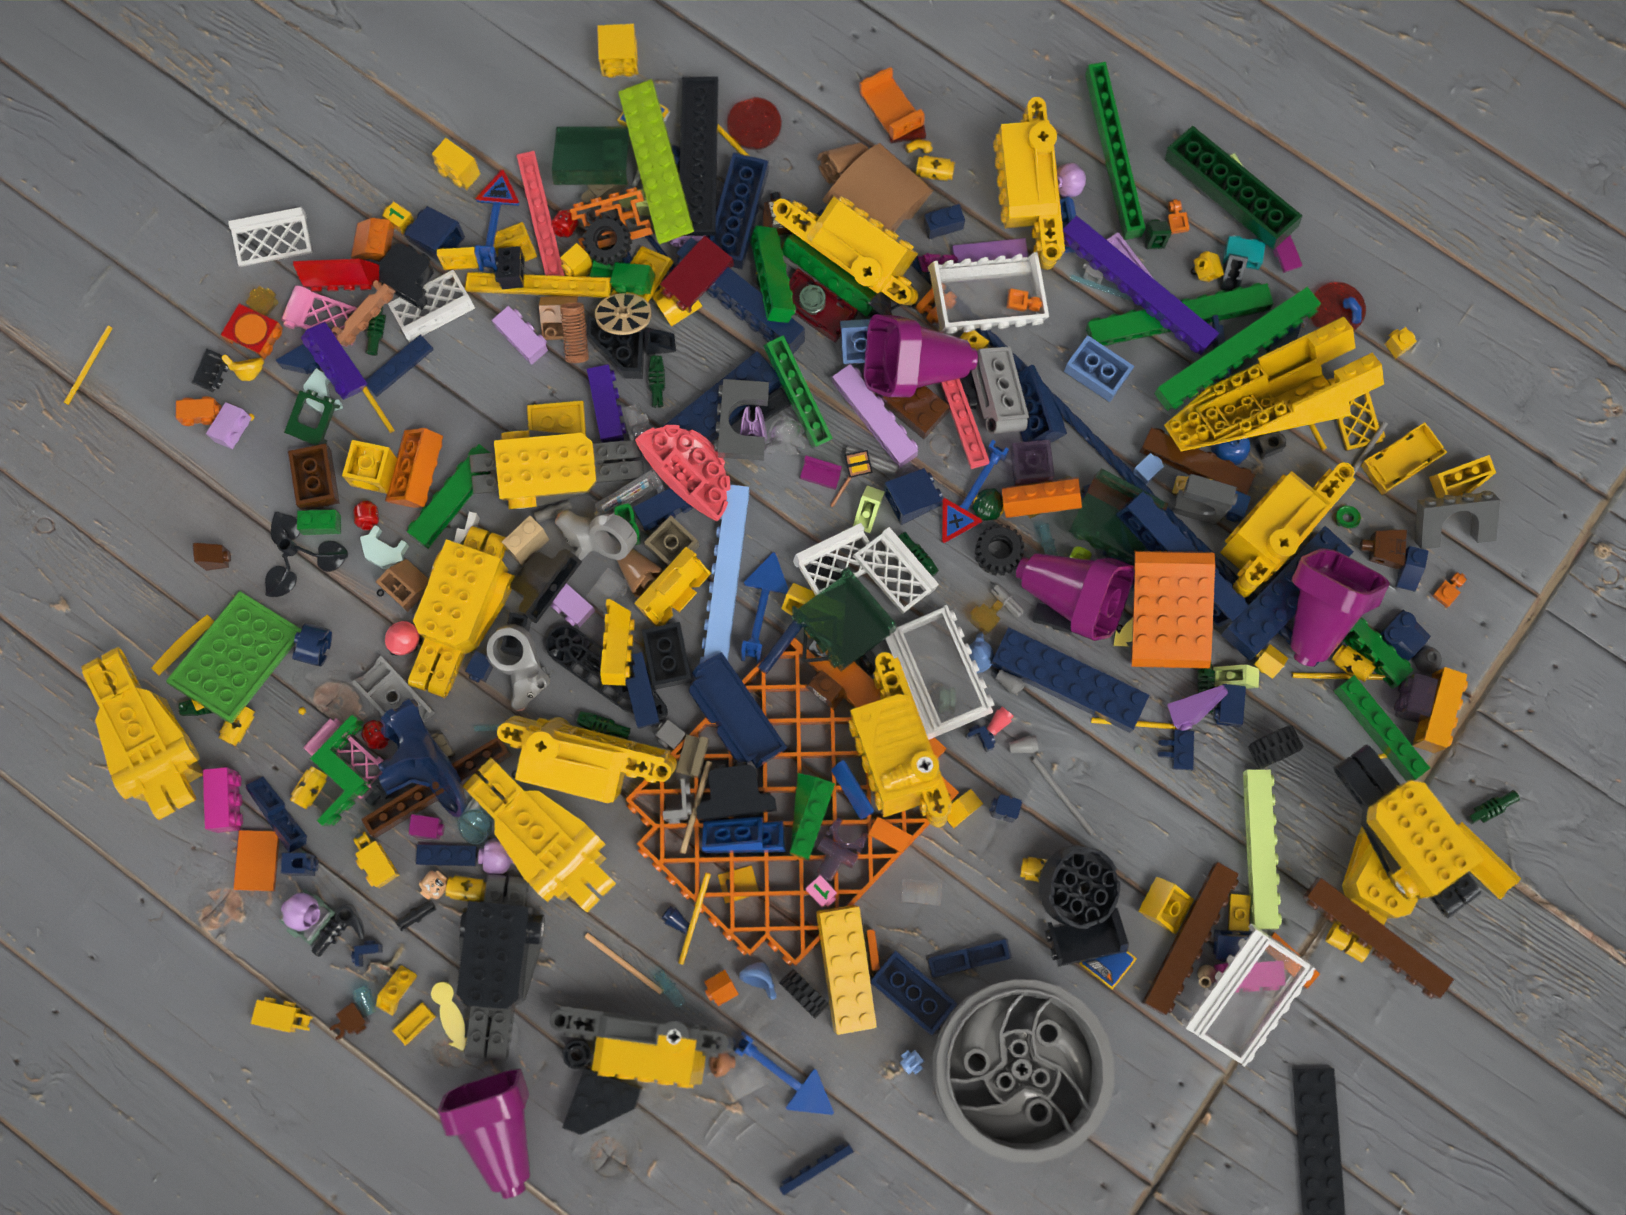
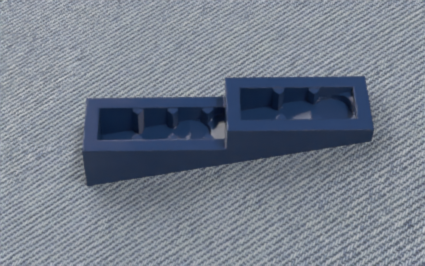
[246,777,307,853]
[928,939,1012,978]

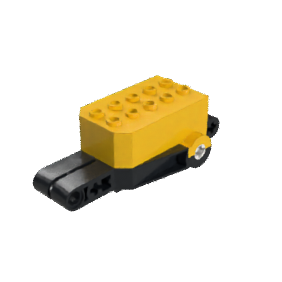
[1333,744,1484,918]

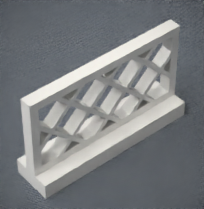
[228,207,313,267]
[388,270,475,343]
[793,523,883,597]
[853,527,939,614]

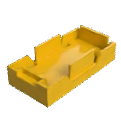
[1361,422,1447,495]
[634,547,712,627]

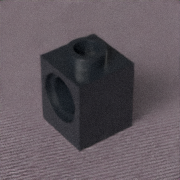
[1254,431,1286,459]

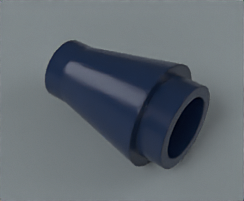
[661,906,690,934]

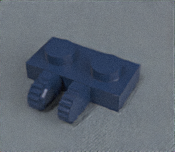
[1158,730,1194,771]

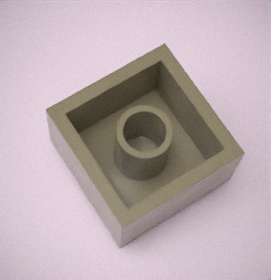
[644,516,700,567]

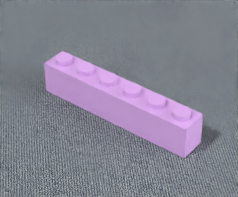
[832,364,918,469]

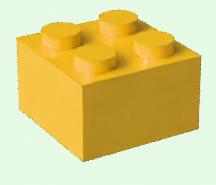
[432,138,480,190]

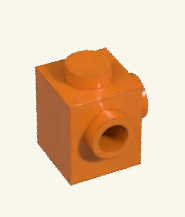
[704,970,739,1006]

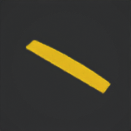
[151,614,215,676]

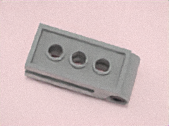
[971,347,1029,434]

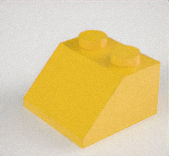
[1138,877,1194,934]

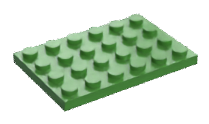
[166,591,302,724]

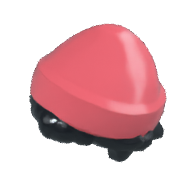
[385,621,422,656]

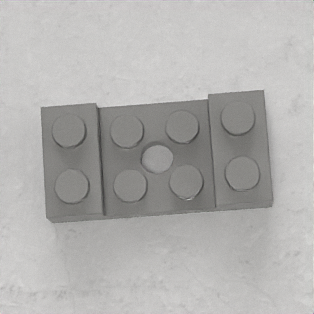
[352,656,435,723]

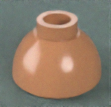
[710,1054,735,1077]

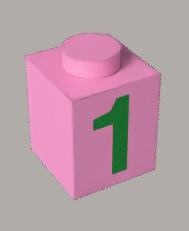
[806,875,837,907]

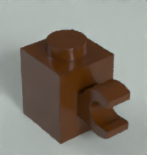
[330,1002,370,1040]

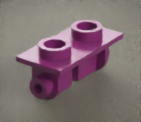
[918,253,958,272]

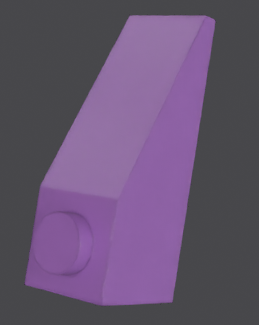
[1167,685,1228,731]

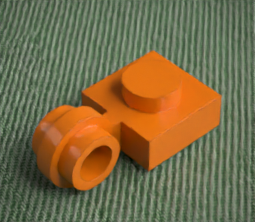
[1167,199,1189,234]
[1006,288,1042,312]
[1432,572,1467,608]

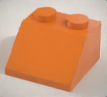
[351,218,394,262]

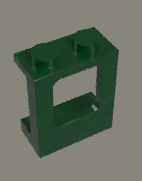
[284,389,341,446]

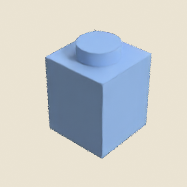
[1133,453,1164,485]

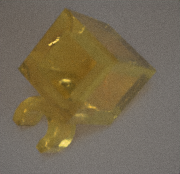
[245,285,279,316]
[969,600,1003,636]

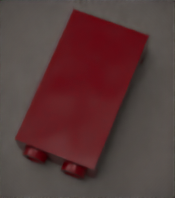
[660,236,734,313]

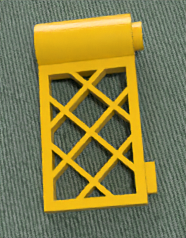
[1326,378,1385,451]

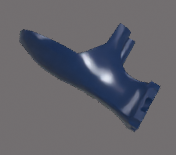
[378,699,467,817]

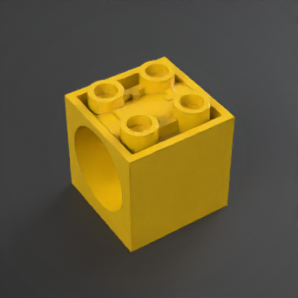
[597,24,638,78]
[342,440,397,494]

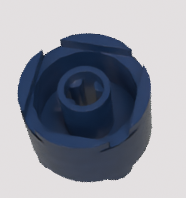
[292,623,332,667]

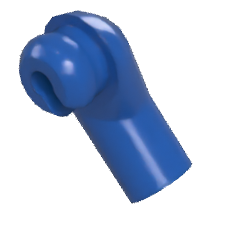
[1343,297,1362,324]

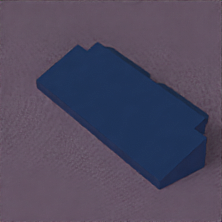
[689,652,787,769]

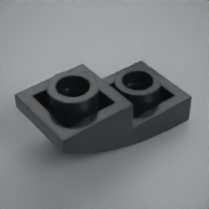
[1032,603,1072,633]

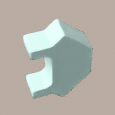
[303,369,343,415]
[360,525,409,569]

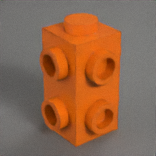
[176,396,222,426]

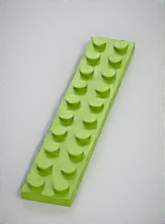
[618,79,694,244]

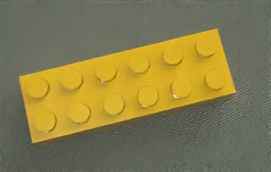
[816,905,877,1035]

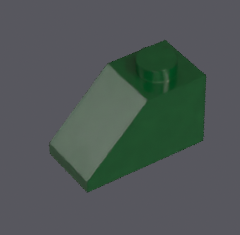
[1145,219,1172,249]

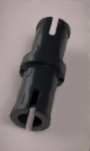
[395,899,437,931]

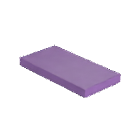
[952,238,1030,282]

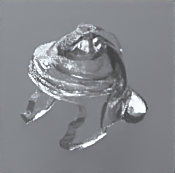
[765,416,806,455]

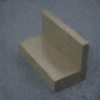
[676,734,709,779]

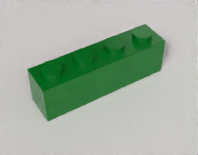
[1342,617,1414,689]
[790,773,835,861]

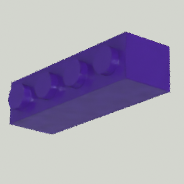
[301,322,367,400]
[587,364,627,443]

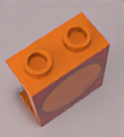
[221,304,283,360]

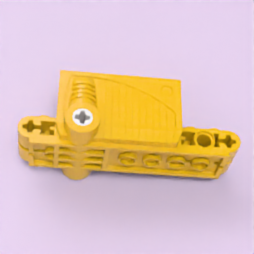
[848,652,952,828]

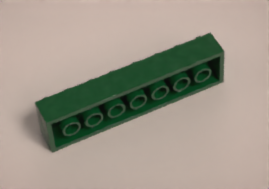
[1165,125,1303,250]

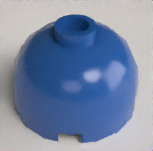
[1211,438,1251,466]

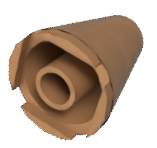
[817,143,868,184]
[617,548,663,598]

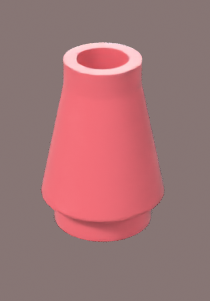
[986,707,1014,736]

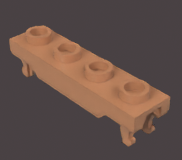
[332,280,396,347]

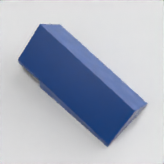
[702,817,786,853]

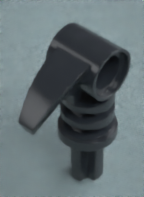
[311,904,365,957]

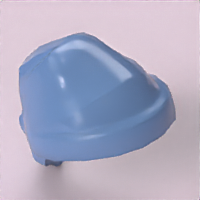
[969,632,994,673]
[739,962,776,1000]

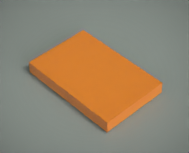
[233,830,280,891]

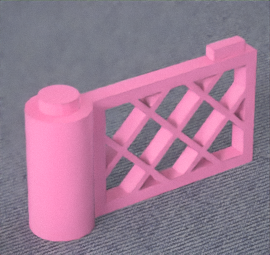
[281,285,357,347]
[303,718,384,799]

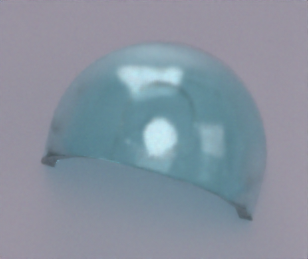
[458,810,493,845]

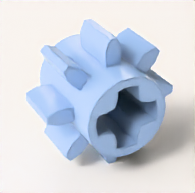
[899,1050,924,1075]

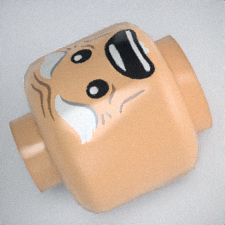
[419,870,448,900]

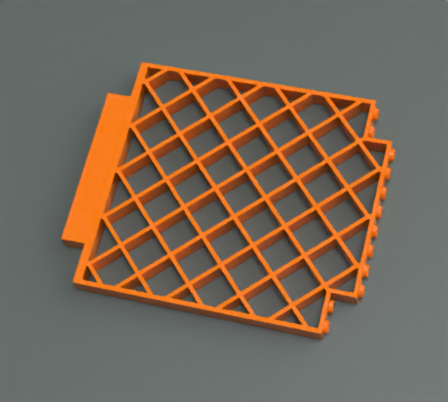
[625,638,959,966]

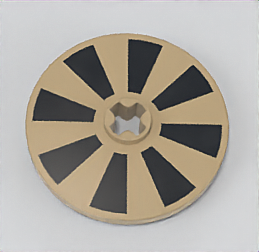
[595,293,652,335]

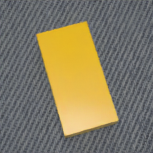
[392,1002,436,1046]

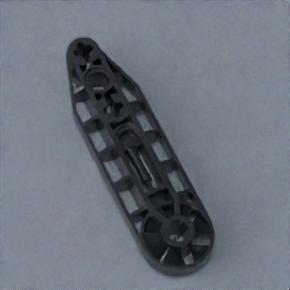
[546,625,668,721]

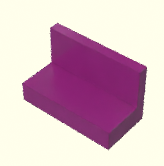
[800,456,842,490]

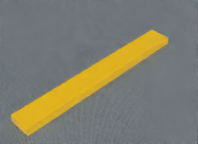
[465,272,611,298]

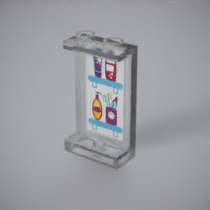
[594,469,665,517]

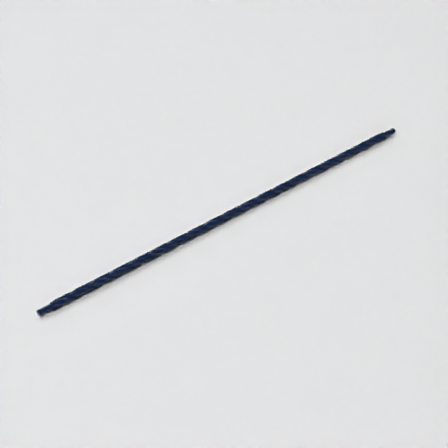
[911,256,1319,667]

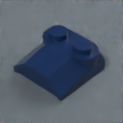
[1380,610,1431,661]

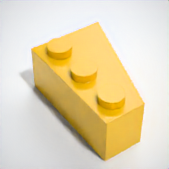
[1429,455,1496,498]

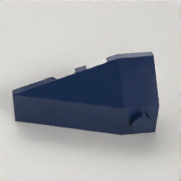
[1018,364,1067,449]

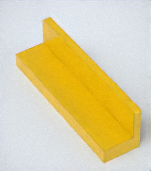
[1457,822,1521,899]

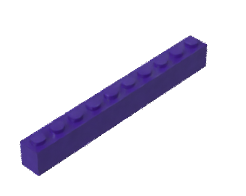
[1063,215,1219,355]

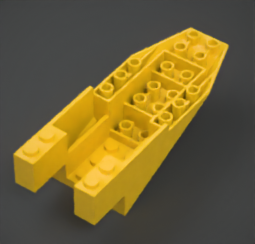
[1164,317,1384,451]

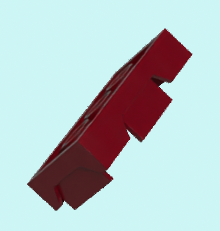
[789,268,857,343]

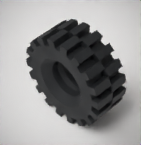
[780,969,829,1019]

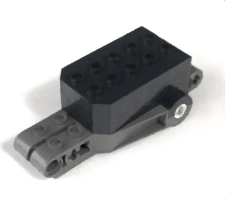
[456,874,545,1061]

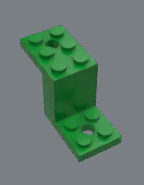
[310,715,371,826]

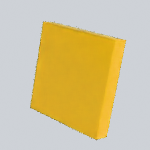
[437,247,479,270]

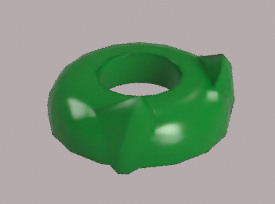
[1336,506,1361,529]

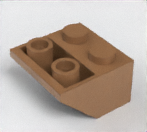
[539,296,580,340]
[376,559,429,612]

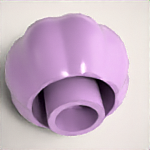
[1057,163,1086,198]
[478,838,514,875]
[281,893,320,931]

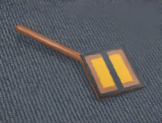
[830,450,873,507]

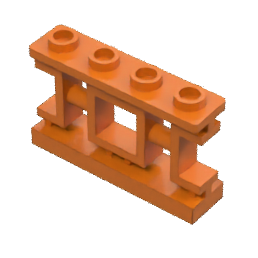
[569,187,654,250]

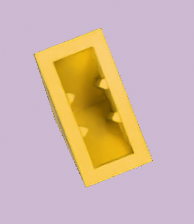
[947,789,983,829]

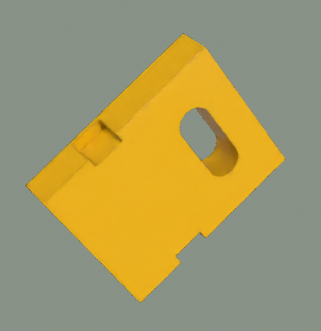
[718,866,759,904]

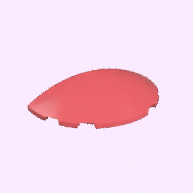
[635,425,730,522]

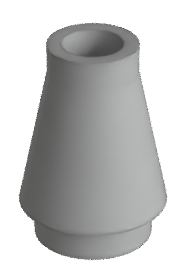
[995,670,1025,696]
[1009,735,1039,754]

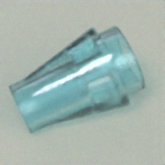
[352,985,376,1017]

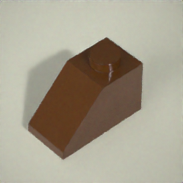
[193,543,231,571]

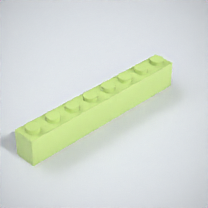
[1243,770,1282,930]

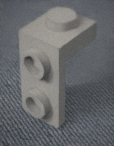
[663,778,692,824]

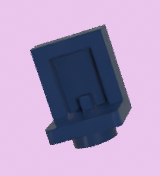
[966,725,996,752]
[351,941,383,967]

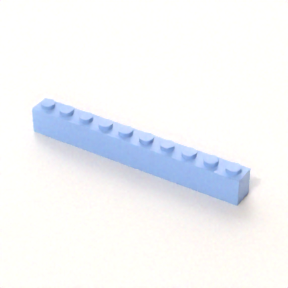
[700,485,750,664]

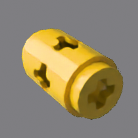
[916,155,955,181]
[1332,645,1376,682]
[218,706,255,747]
[290,766,328,810]
[1020,856,1048,882]
[446,875,487,902]

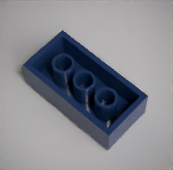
[870,951,958,1035]

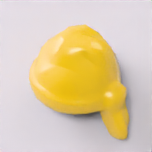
[221,354,264,381]

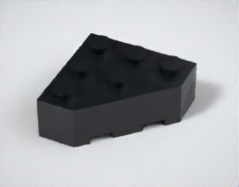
[587,317,645,379]
[562,1068,643,1135]

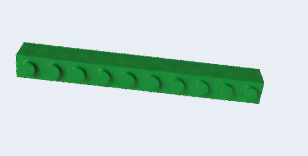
[1085,62,1145,240]
[1086,283,1274,346]
[1154,286,1321,411]

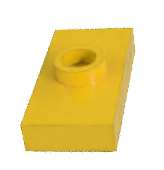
[1228,894,1251,931]

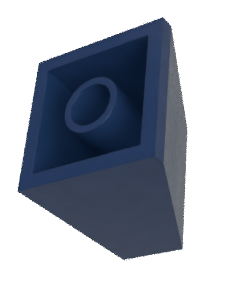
[404,206,465,264]
[884,468,943,525]

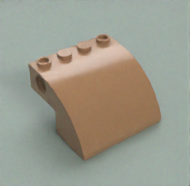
[822,143,934,232]

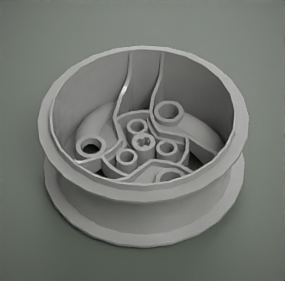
[933,980,1114,1163]

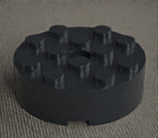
[1039,845,1120,928]

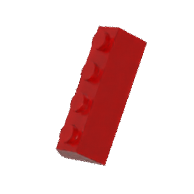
[293,259,379,292]

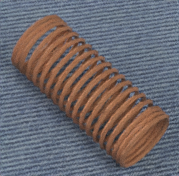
[560,302,589,363]

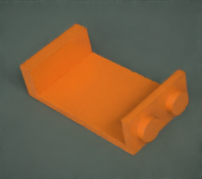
[860,67,925,140]

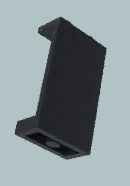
[1045,907,1129,967]

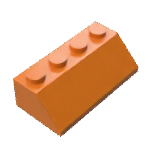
[385,428,443,508]
[1002,477,1082,518]

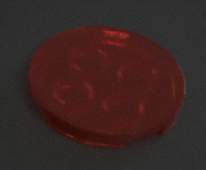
[727,97,782,150]
[1311,282,1366,331]

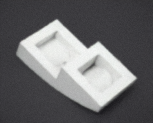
[454,512,480,545]

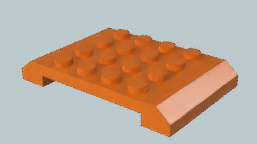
[1131,551,1215,668]

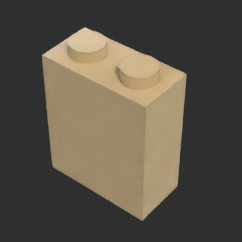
[502,516,549,566]

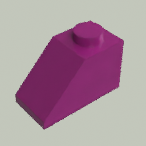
[409,815,445,840]

